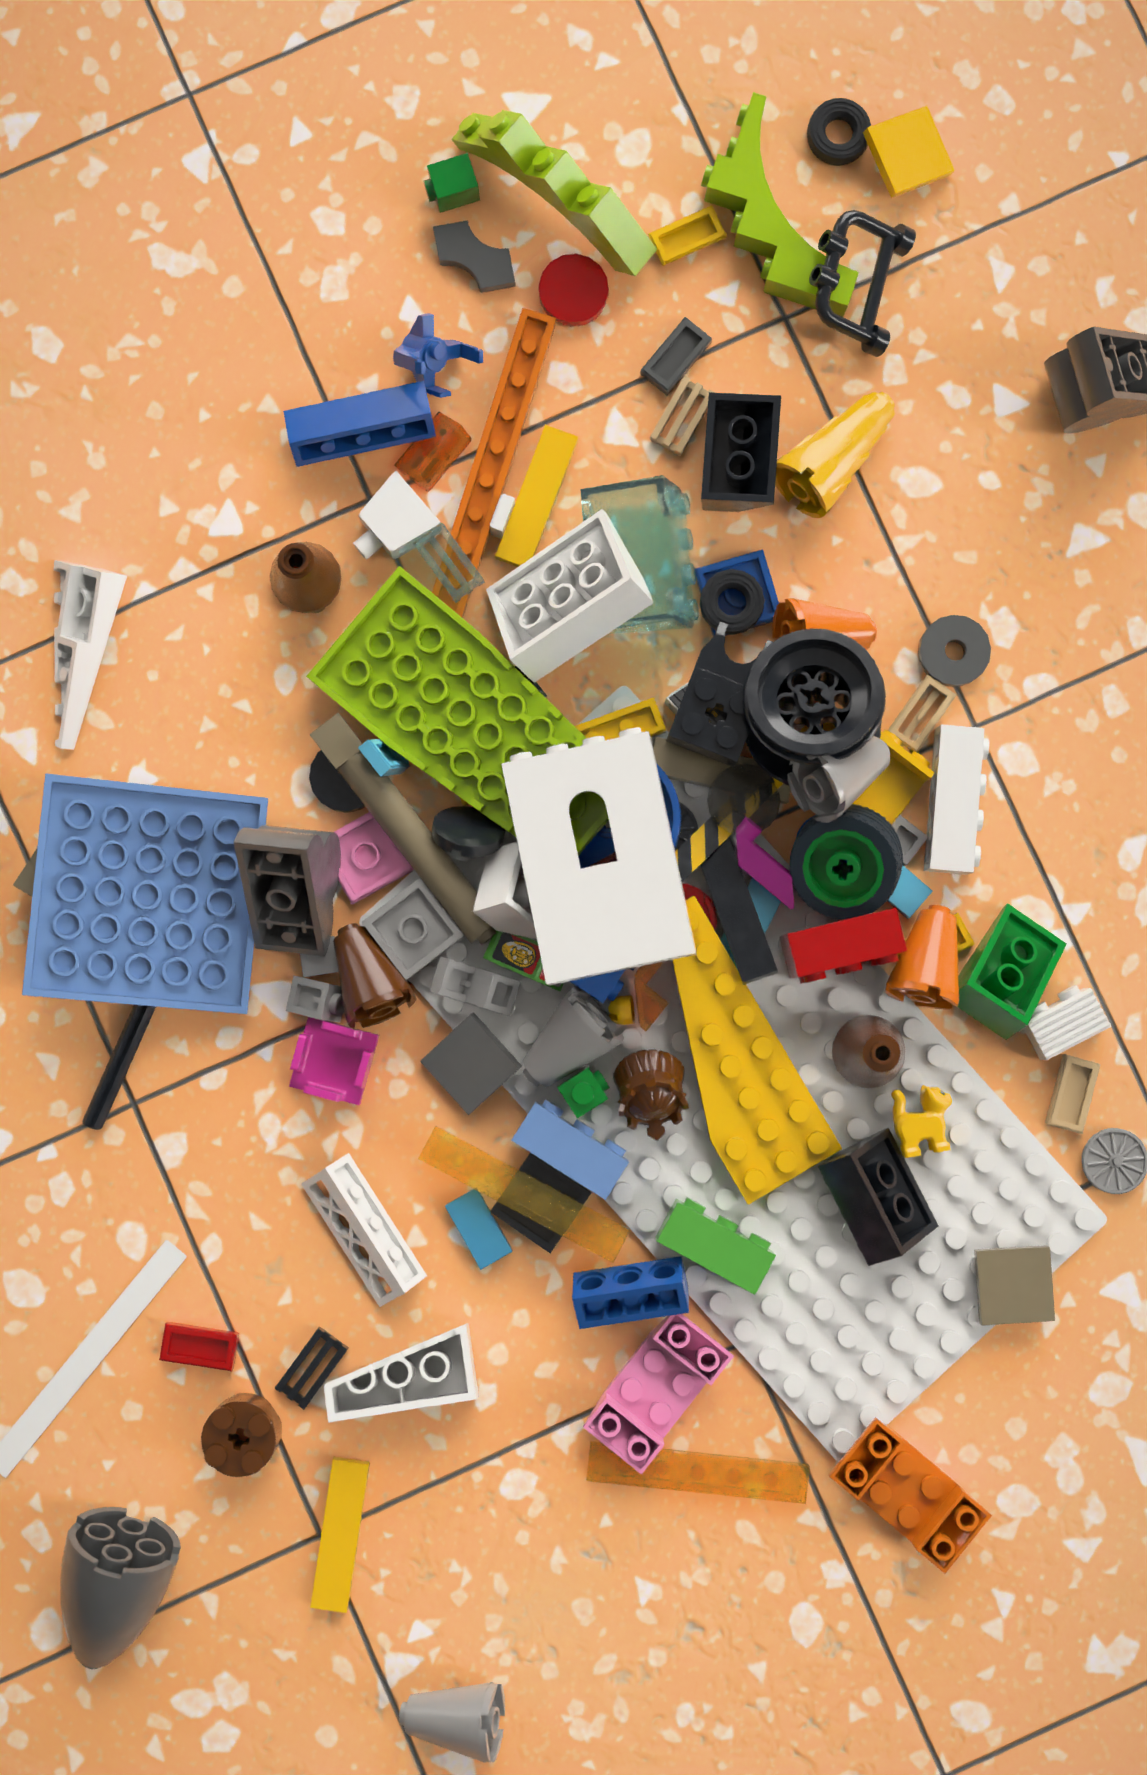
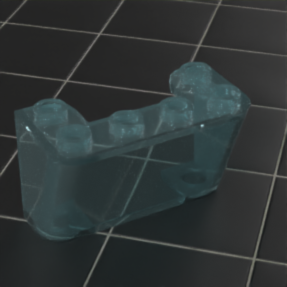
[580,475,699,634]

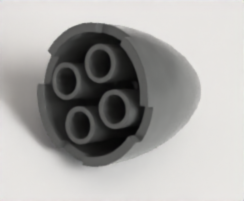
[60,1507,181,1669]

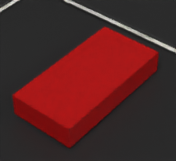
[159,1322,239,1371]

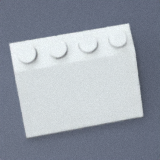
[486,509,654,683]

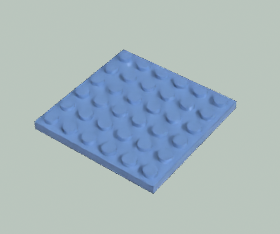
[22,773,268,1014]

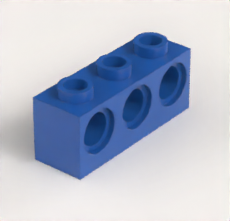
[572,1256,689,1329]

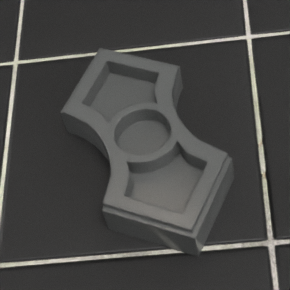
[433,220,516,293]

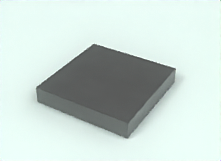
[420,1012,522,1115]

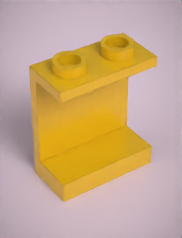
[853,729,935,825]

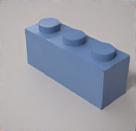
[512,1099,629,1200]

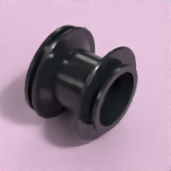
[743,628,886,785]

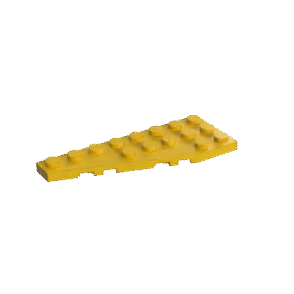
[672,896,842,1205]

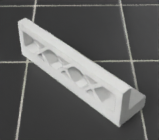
[301,1153,427,1307]

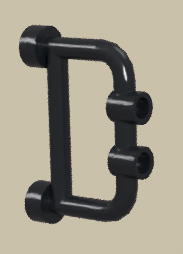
[809,210,916,357]

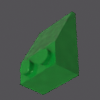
[957,903,1067,1040]

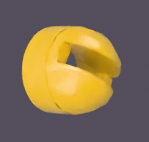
[608,995,635,1025]

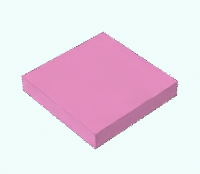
[335,812,414,905]

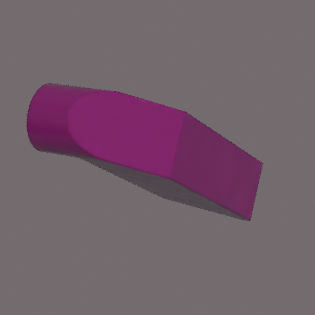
[736,817,794,910]

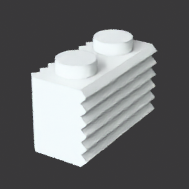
[1023,985,1111,1060]

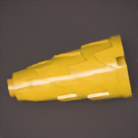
[775,392,895,518]

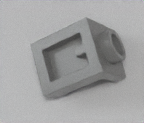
[285,976,345,1023]

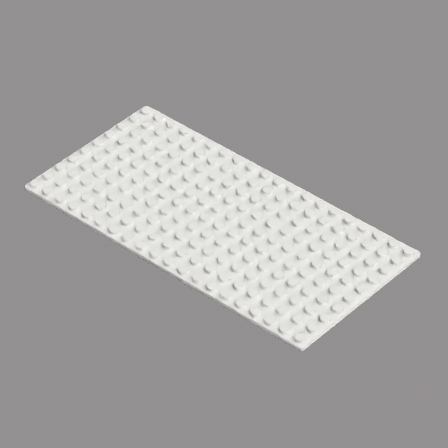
[359,686,1107,1463]

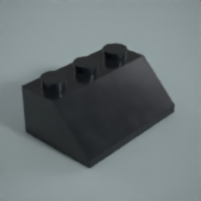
[701,392,781,512]
[818,1128,939,1266]

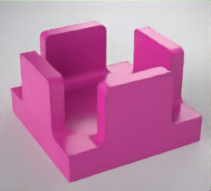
[289,1017,380,1105]

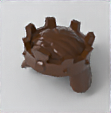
[613,1049,689,1141]

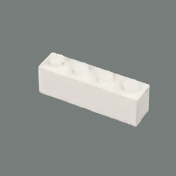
[924,724,989,875]

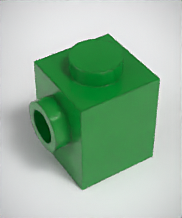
[423,153,480,213]
[557,1067,610,1119]

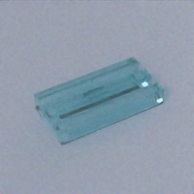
[413,522,485,603]

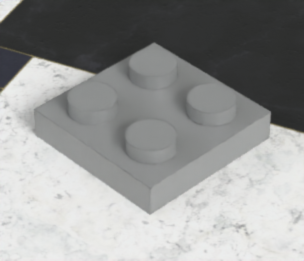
[362,878,464,980]

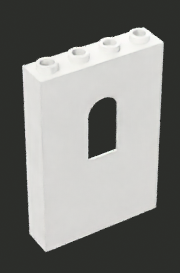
[501,728,697,985]

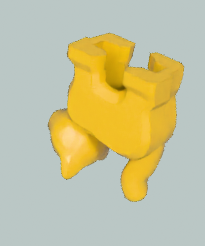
[891,1085,952,1158]

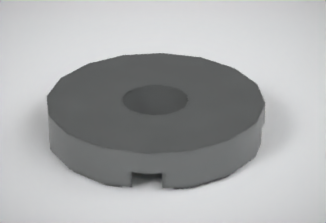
[918,615,991,687]

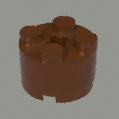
[201,1393,282,1477]

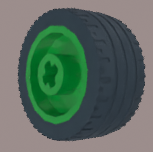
[790,804,903,920]

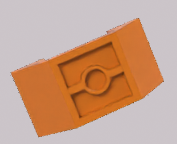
[829,1417,992,1574]

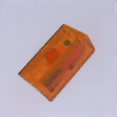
[394,411,472,492]

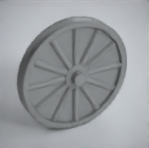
[1081,1128,1147,1194]

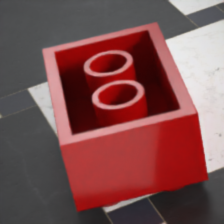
[779,908,907,984]

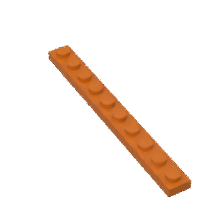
[432,308,557,618]

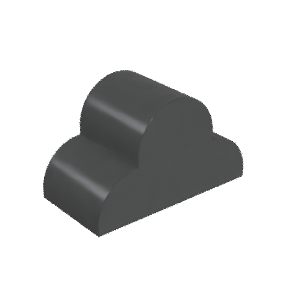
[1044,326,1147,433]
[234,825,341,956]

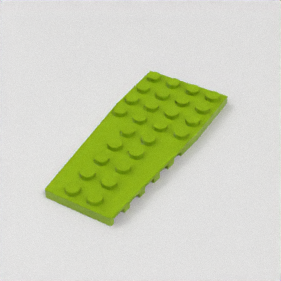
[306,566,609,856]

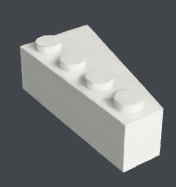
[323,1323,479,1423]

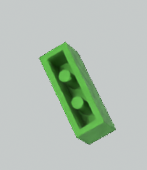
[655,1197,776,1295]

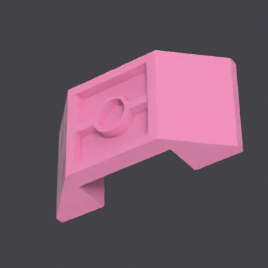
[583,1314,734,1475]

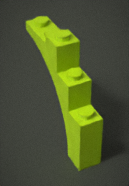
[701,92,859,317]
[451,110,657,276]

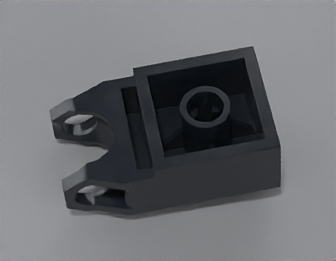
[666,621,772,767]

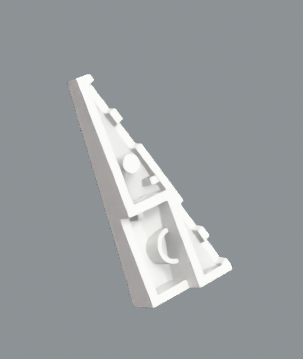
[54,560,127,750]

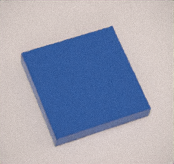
[694,549,779,637]

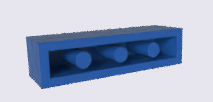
[283,381,436,467]

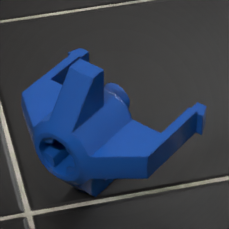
[393,313,483,398]

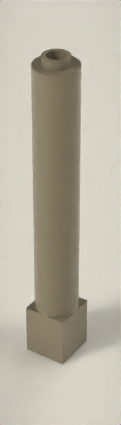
[309,712,496,945]

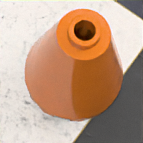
[772,598,877,650]
[885,905,959,1010]

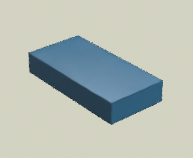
[445,1187,513,1270]

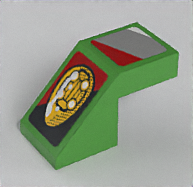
[483,931,564,992]

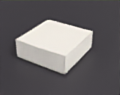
[490,494,515,539]

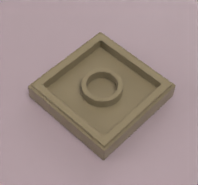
[974,1245,1055,1325]

